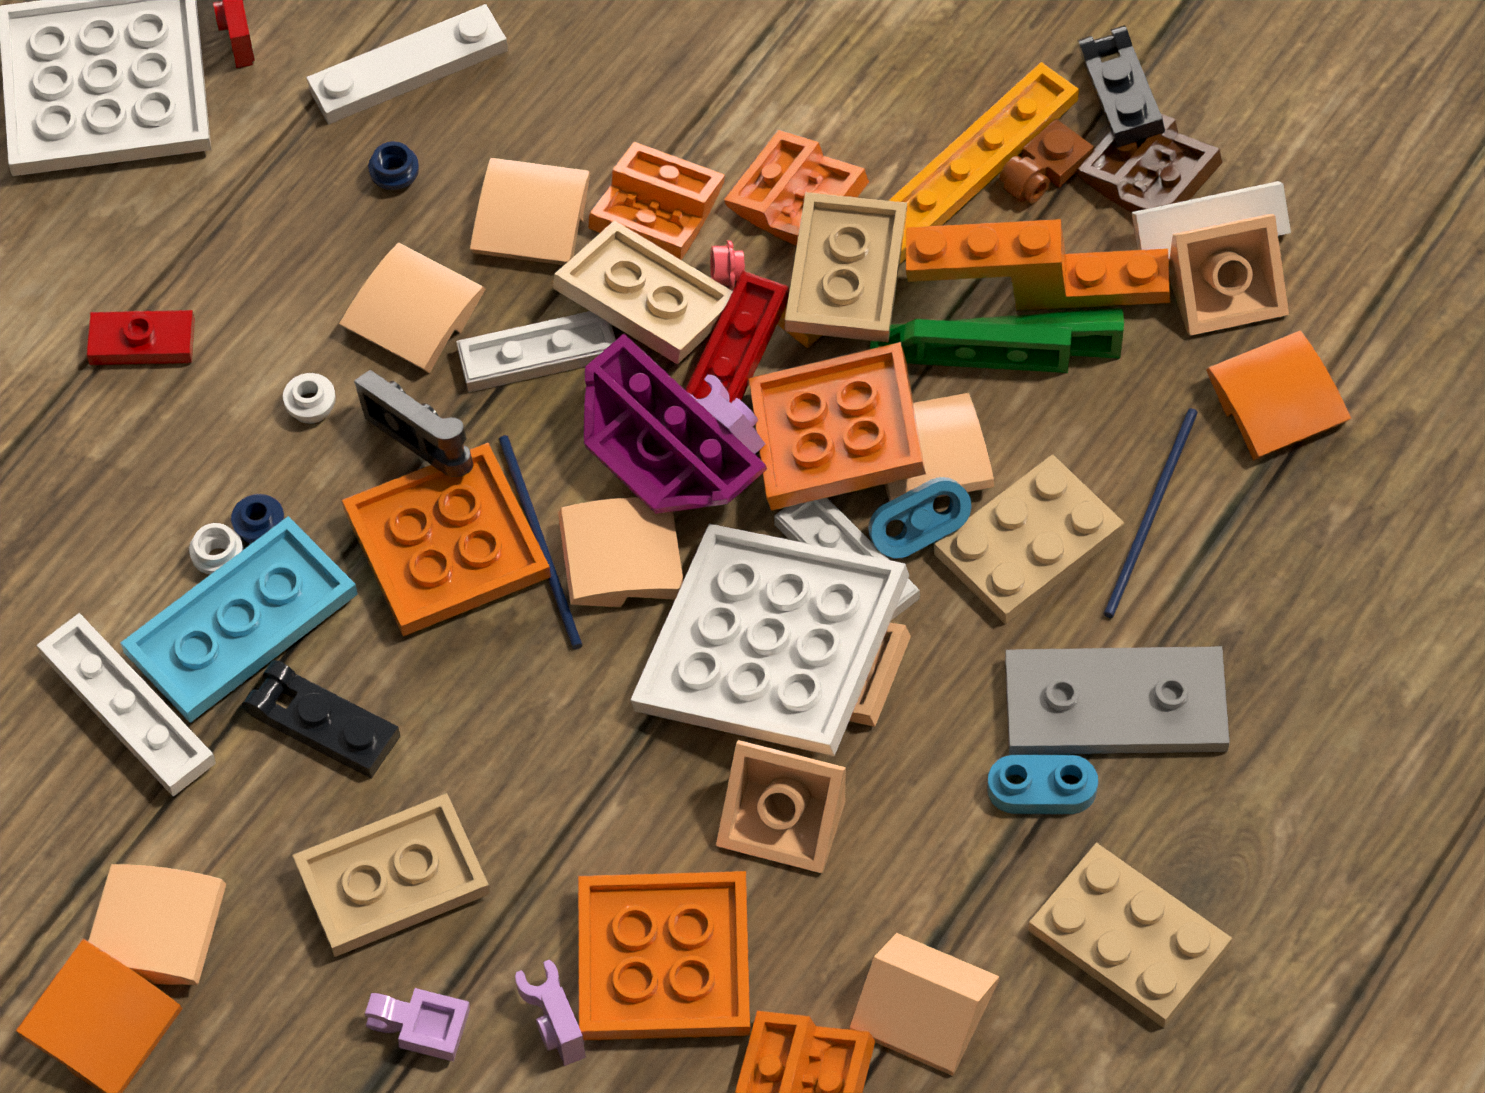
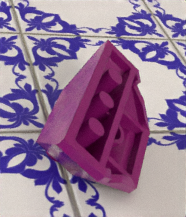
[584,334,767,514]

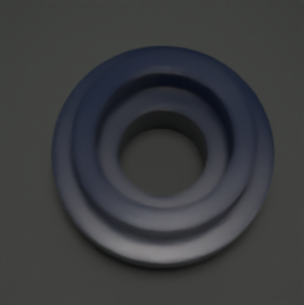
[368,141,419,190]
[231,494,285,544]

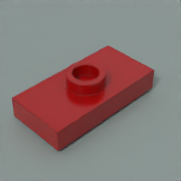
[213,0,255,68]
[87,310,195,365]

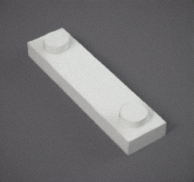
[306,4,508,125]
[37,613,216,796]

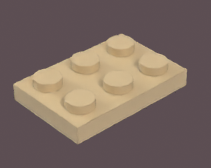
[785,192,907,342]
[553,220,732,364]
[934,454,1124,625]
[292,793,490,957]
[1028,842,1232,1028]

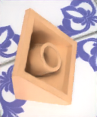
[1169,214,1289,336]
[716,740,846,873]
[850,933,999,1076]

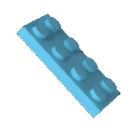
[120,516,358,723]

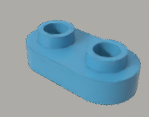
[868,477,971,558]
[987,755,1098,814]

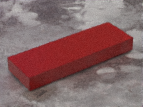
[686,270,790,403]

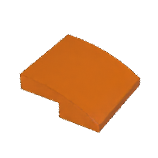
[724,130,869,246]
[588,142,725,260]
[1206,330,1352,461]
[16,938,183,1093]
[735,1011,875,1093]

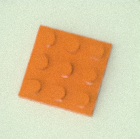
[749,342,926,511]
[342,443,551,636]
[578,871,750,1040]

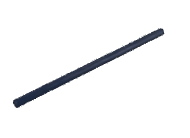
[1103,408,1198,618]
[498,435,583,650]

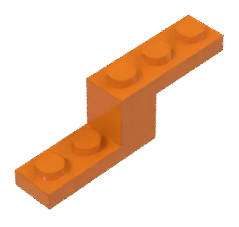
[906,219,1170,311]

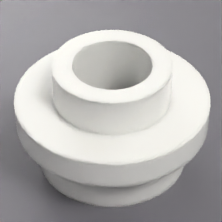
[283,373,336,424]
[189,523,243,575]

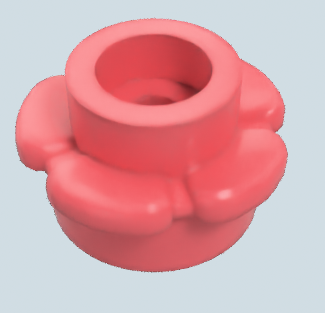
[710,240,745,290]

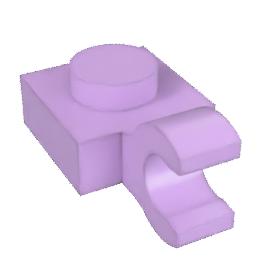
[689,375,765,454]
[515,960,586,1066]
[365,988,470,1062]

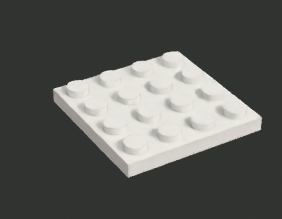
[0,0,211,176]
[631,524,909,756]

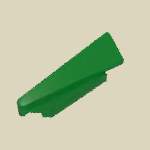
[870,308,1124,373]

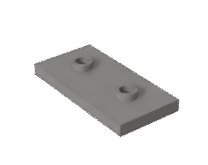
[1005,646,1229,755]

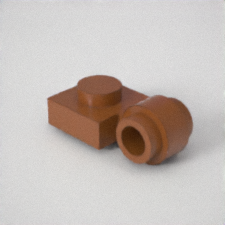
[999,119,1094,203]

